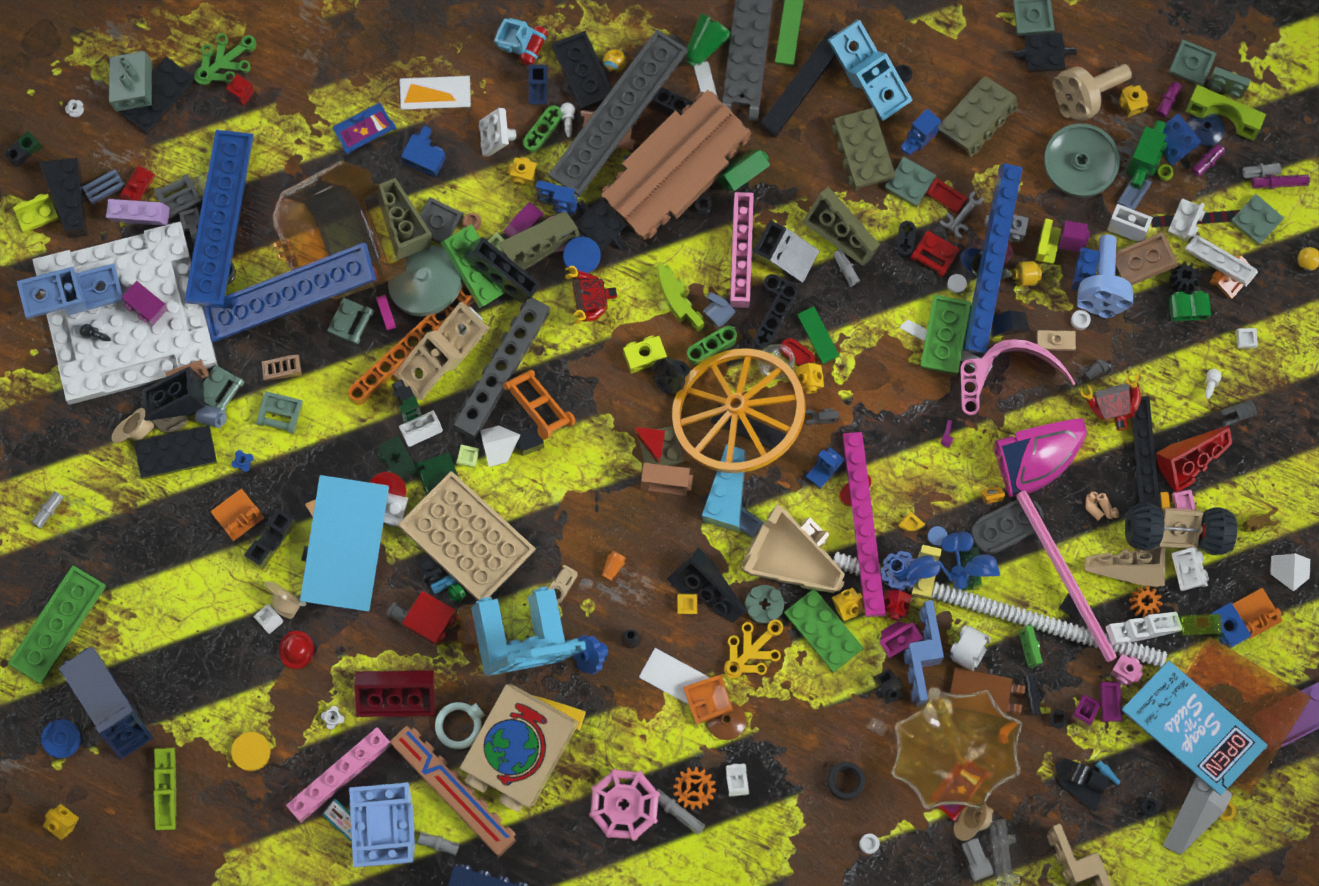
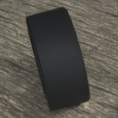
[827,762,865,801]

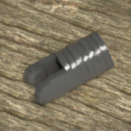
[1219,399,1257,427]

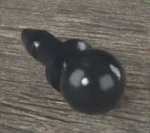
[79,324,111,341]

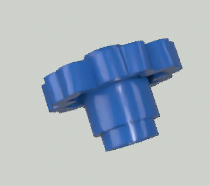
[880,551,918,591]
[573,635,608,675]

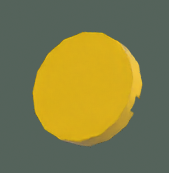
[231,732,271,772]

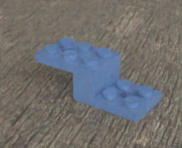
[17,263,123,319]
[903,600,944,707]

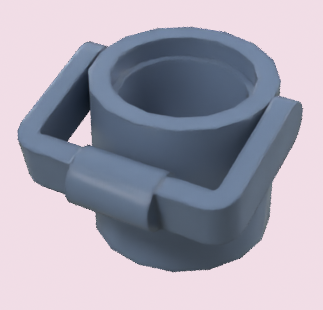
[703,292,736,328]

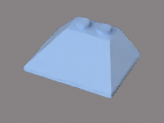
[349,783,415,868]

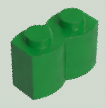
[1169,291,1211,321]

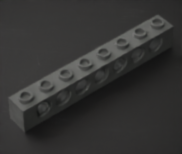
[453,298,550,440]

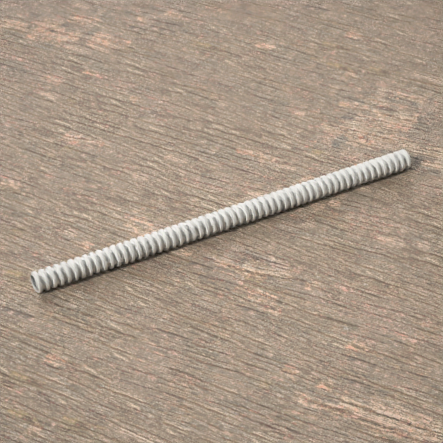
[833,551,1167,668]

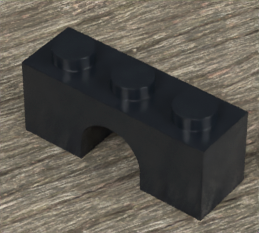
[244,508,296,570]

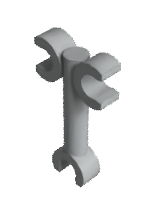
[939,191,983,240]

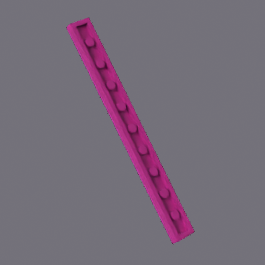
[842,432,886,617]

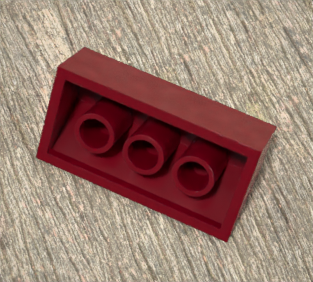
[354,670,435,717]

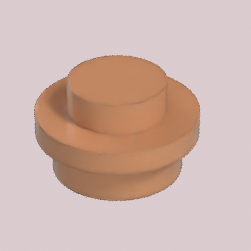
[462,213,481,231]

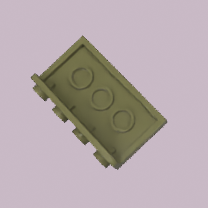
[938,76,1018,157]
[831,108,896,192]

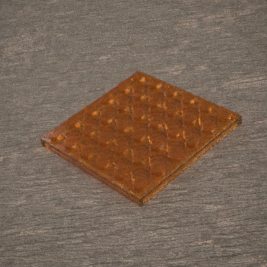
[1148,637,1311,796]

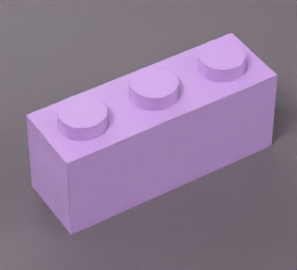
[106,199,170,226]

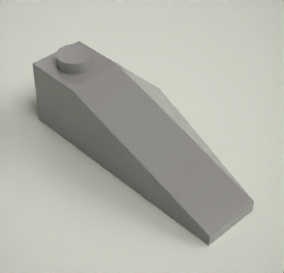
[1163,776,1233,855]

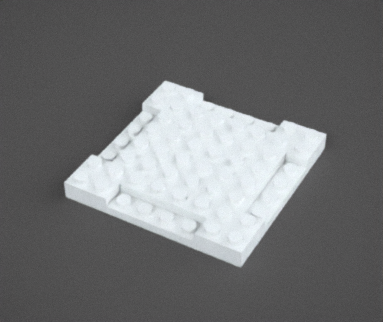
[33,222,218,405]

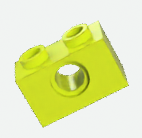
[623,336,667,374]

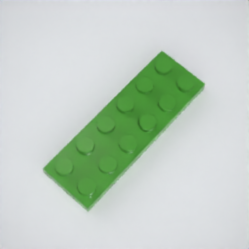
[8,565,106,685]

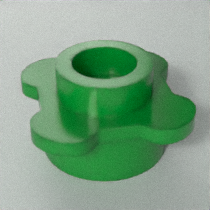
[448,584,466,604]

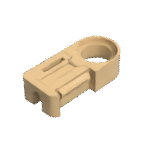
[548,565,578,604]

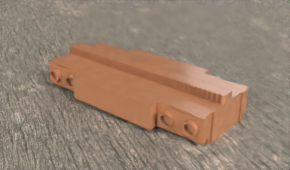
[601,89,751,240]

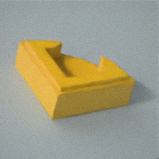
[898,512,925,532]

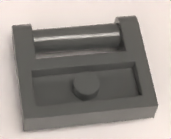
[154,173,202,219]

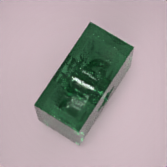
[377,435,417,480]

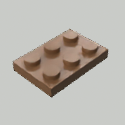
[1115,232,1178,285]

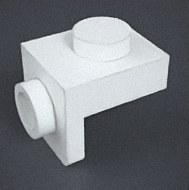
[726,764,749,796]

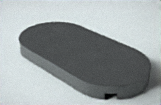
[971,499,1044,554]

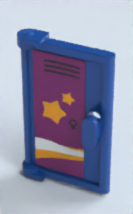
[332,102,396,154]

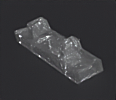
[990,819,1020,886]

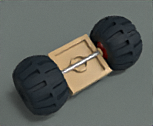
[1125,502,1237,555]

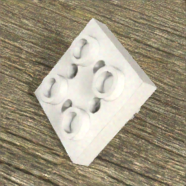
[479,108,516,157]

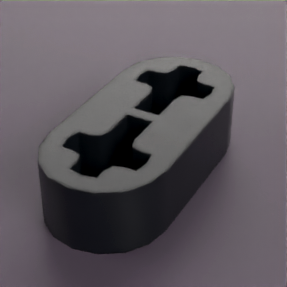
[896,221,916,257]

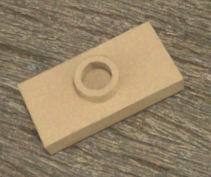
[1037,330,1076,351]

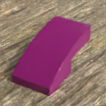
[504,202,544,237]

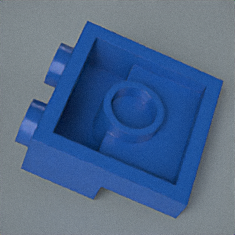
[536,180,578,215]

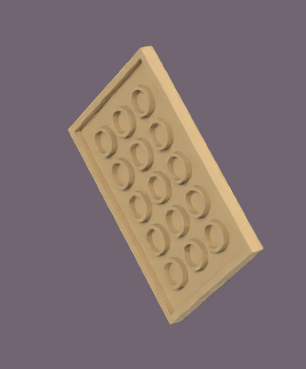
[398,471,536,601]

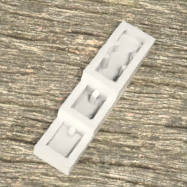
[1106,612,1183,645]

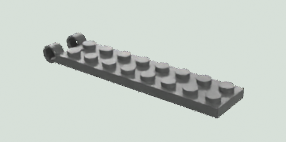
[722,0,773,122]

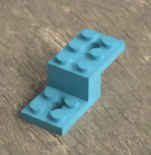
[828,20,912,121]

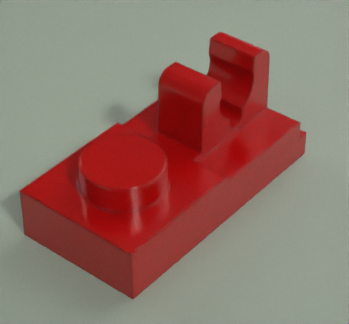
[120,165,156,201]

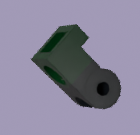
[5,130,44,167]

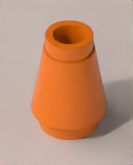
[602,551,626,581]

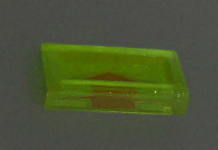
[1181,613,1222,635]

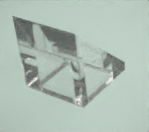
[867,718,888,736]

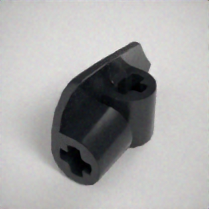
[1054,758,1110,812]

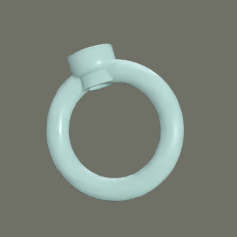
[435,702,485,749]

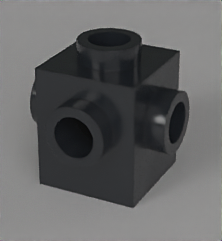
[873,669,903,704]

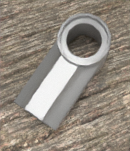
[962,838,993,881]

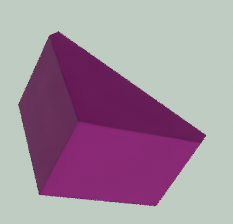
[1069,694,1101,730]

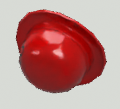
[278,630,314,669]

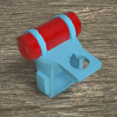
[494,18,548,66]

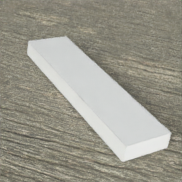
[1185,235,1258,286]

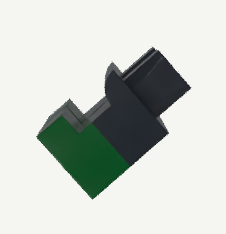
[392,380,422,423]

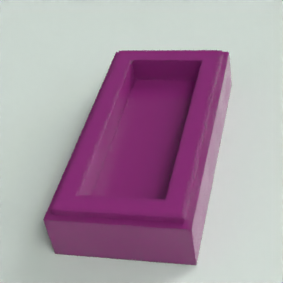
[1100,682,1122,722]

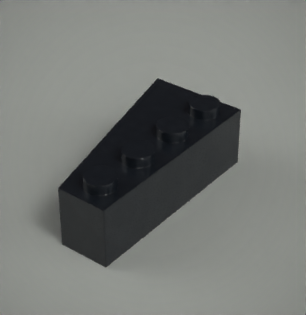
[39,158,87,238]

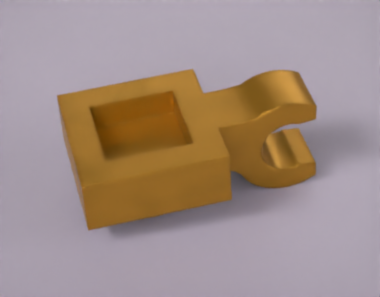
[1243,510,1280,532]

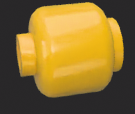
[1012,261,1042,286]

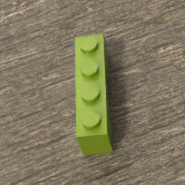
[1185,85,1266,141]

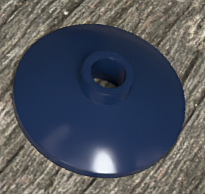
[1188,114,1225,147]

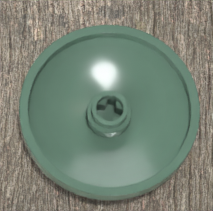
[1044,123,1120,197]
[388,245,463,316]

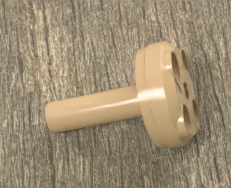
[1052,64,1132,122]

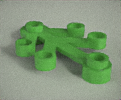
[194,33,256,85]

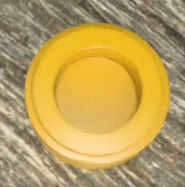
[1218,802,1236,821]

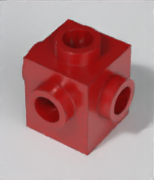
[883,590,912,621]

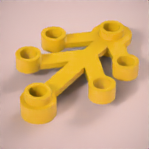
[724,620,783,678]

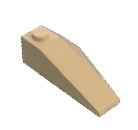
[1085,546,1165,587]

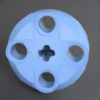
[1077,235,1133,318]

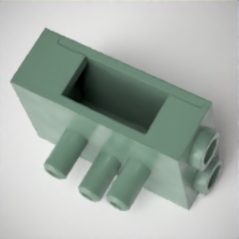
[109,51,152,111]

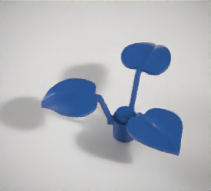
[907,531,1000,589]

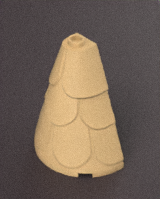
[741,504,845,593]

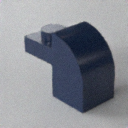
[529,65,548,105]

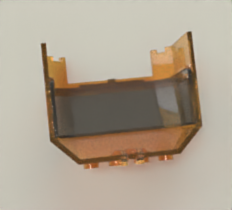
[272,160,408,300]

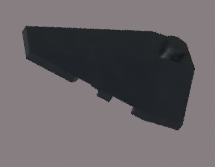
[667,547,747,623]

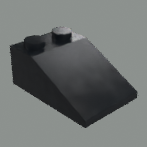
[142,366,205,421]

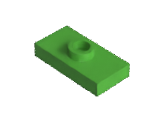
[1019,625,1043,668]

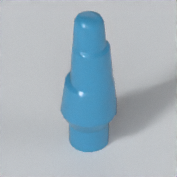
[1095,760,1120,785]

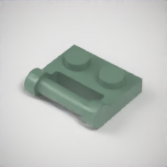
[327,298,374,345]
[203,365,244,411]
[256,391,303,434]

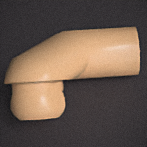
[1086,492,1105,521]
[1097,493,1119,520]

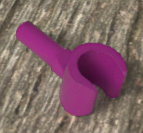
[941,420,954,448]

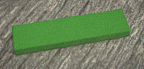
[775,0,803,67]

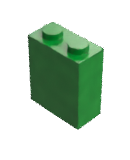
[717,149,770,191]

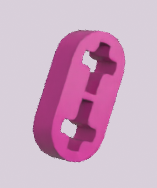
[376,294,396,331]

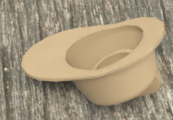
[112,408,154,443]
[265,581,306,619]
[954,797,993,841]

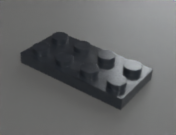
[551,31,612,111]
[118,56,195,135]
[134,425,217,480]

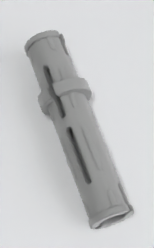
[657,789,705,835]

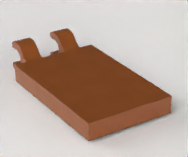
[947,668,1025,718]

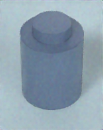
[195,405,227,428]

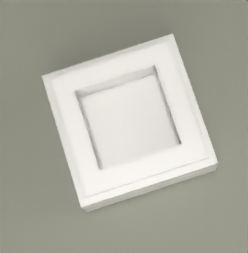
[1236,328,1258,349]

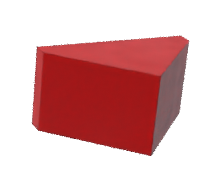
[635,427,665,463]

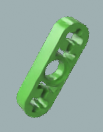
[523,106,562,153]

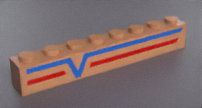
[390,726,516,858]

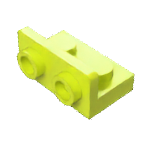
[13,194,59,233]
[1035,219,1061,264]

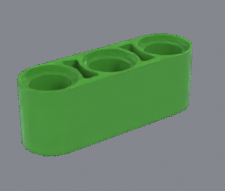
[687,326,737,366]

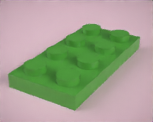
[441,224,506,308]
[920,295,971,375]
[784,590,864,673]

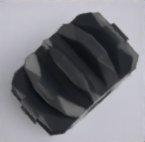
[1169,261,1202,294]

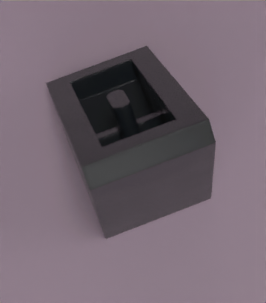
[991,310,1029,338]

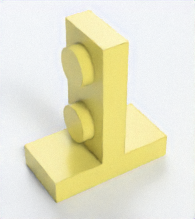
[911,545,942,599]

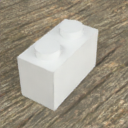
[1107,204,1153,242]

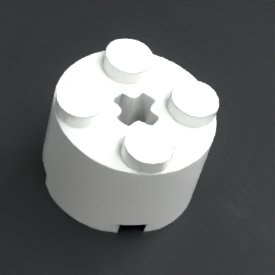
[950,626,991,671]

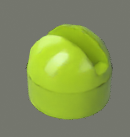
[1158,164,1173,181]

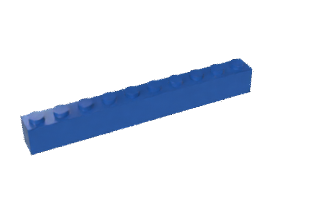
[963,163,1023,355]

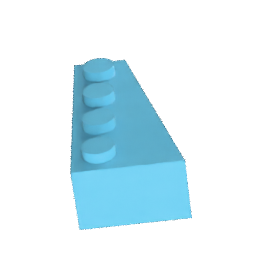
[702,444,746,533]

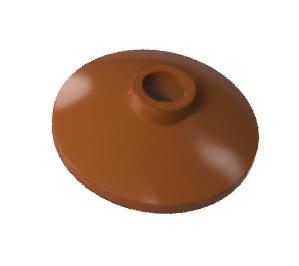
[707,702,746,740]

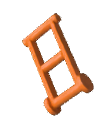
[503,369,575,440]

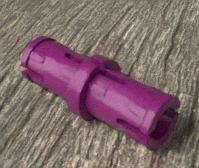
[1155,81,1182,118]
[1191,143,1225,177]

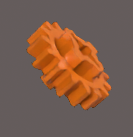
[673,767,716,811]

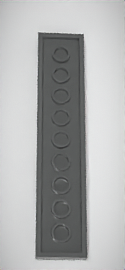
[548,29,688,197]

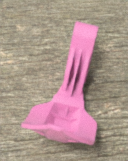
[960,339,1075,416]

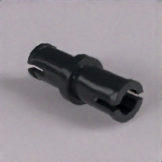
[1023,675,1042,716]

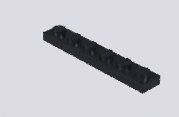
[1131,396,1160,508]

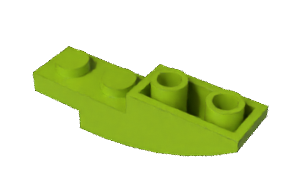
[658,262,704,332]

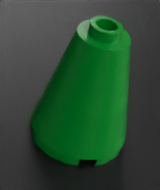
[685,13,731,67]

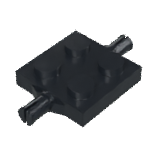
[1013,32,1077,72]
[575,198,628,252]

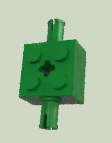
[1126,120,1167,189]

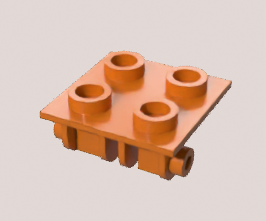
[210,488,264,541]
[1233,588,1282,639]

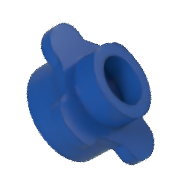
[231,450,254,472]

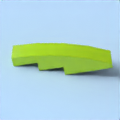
[154,747,176,830]

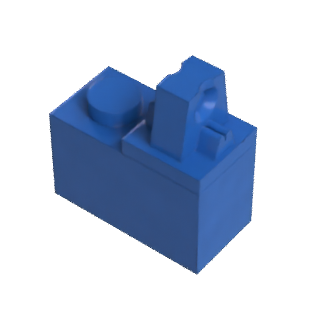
[900,108,941,156]
[401,126,446,178]
[1071,247,1100,291]

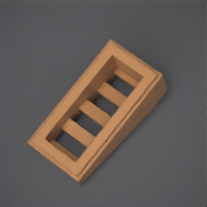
[262,354,302,381]

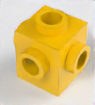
[1119,85,1148,117]
[508,157,537,186]
[795,363,824,394]
[832,587,865,621]
[43,804,79,840]

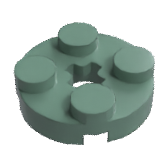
[745,585,784,625]

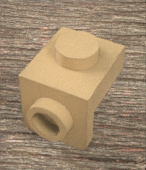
[800,517,829,547]

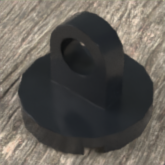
[652,357,690,395]

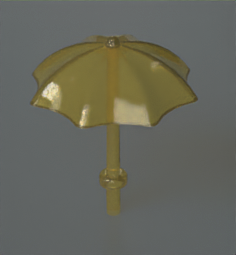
[891,688,1023,809]

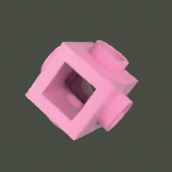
[1110,654,1143,686]

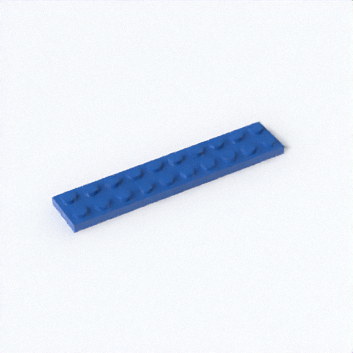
[185,130,254,308]
[202,243,376,342]

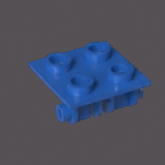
[1163,113,1202,166]

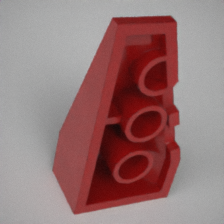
[1156,426,1232,493]

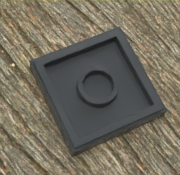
[420,197,463,245]

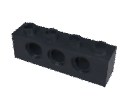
[463,237,540,303]

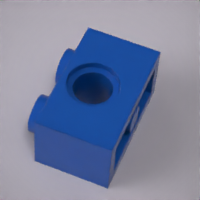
[1209,602,1252,650]

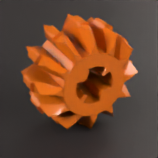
[1129,586,1163,618]

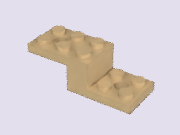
[394,302,489,400]
[1047,824,1112,886]

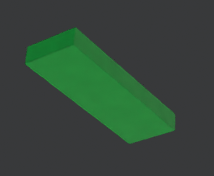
[797,306,840,365]

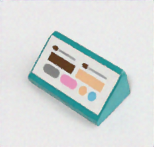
[322,799,352,841]

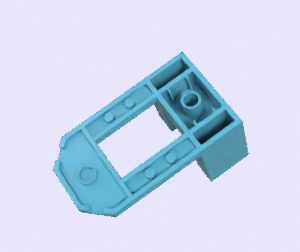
[471,587,586,676]

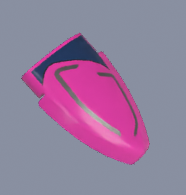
[993,418,1087,497]

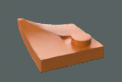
[683,675,733,725]

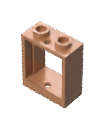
[641,463,693,496]

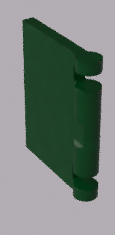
[415,452,458,496]

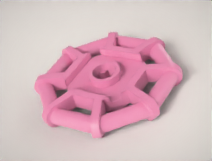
[589,768,660,841]

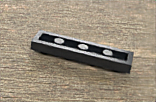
[711,404,787,450]

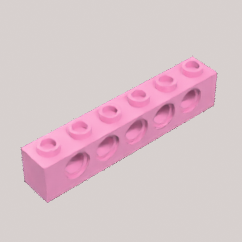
[730,192,754,308]
[286,727,391,823]

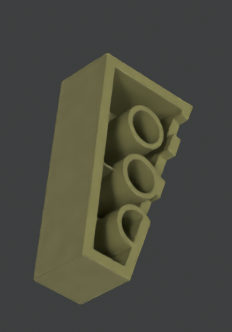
[378,178,432,261]
[803,187,880,266]
[499,211,580,270]

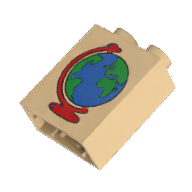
[460,684,580,812]

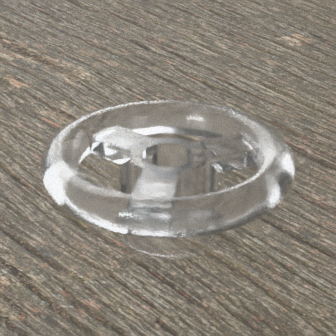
[758,344,795,379]

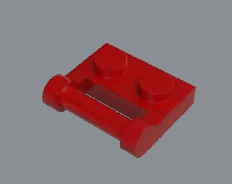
[910,230,960,277]

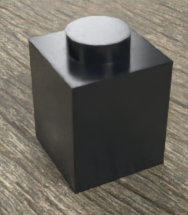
[515,426,545,456]

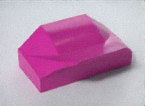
[879,621,923,659]

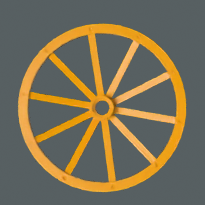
[672,348,806,473]

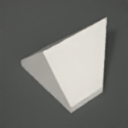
[480,426,520,467]
[1270,554,1310,591]

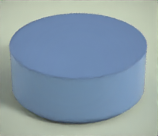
[928,526,947,547]

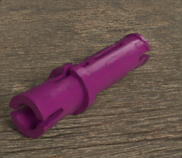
[1251,174,1310,190]

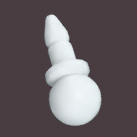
[560,103,575,137]
[1205,369,1221,399]

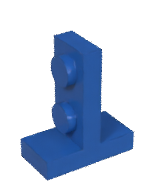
[806,448,845,490]

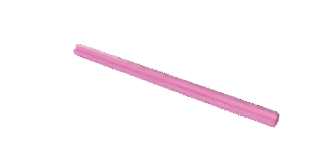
[1016,490,1116,662]

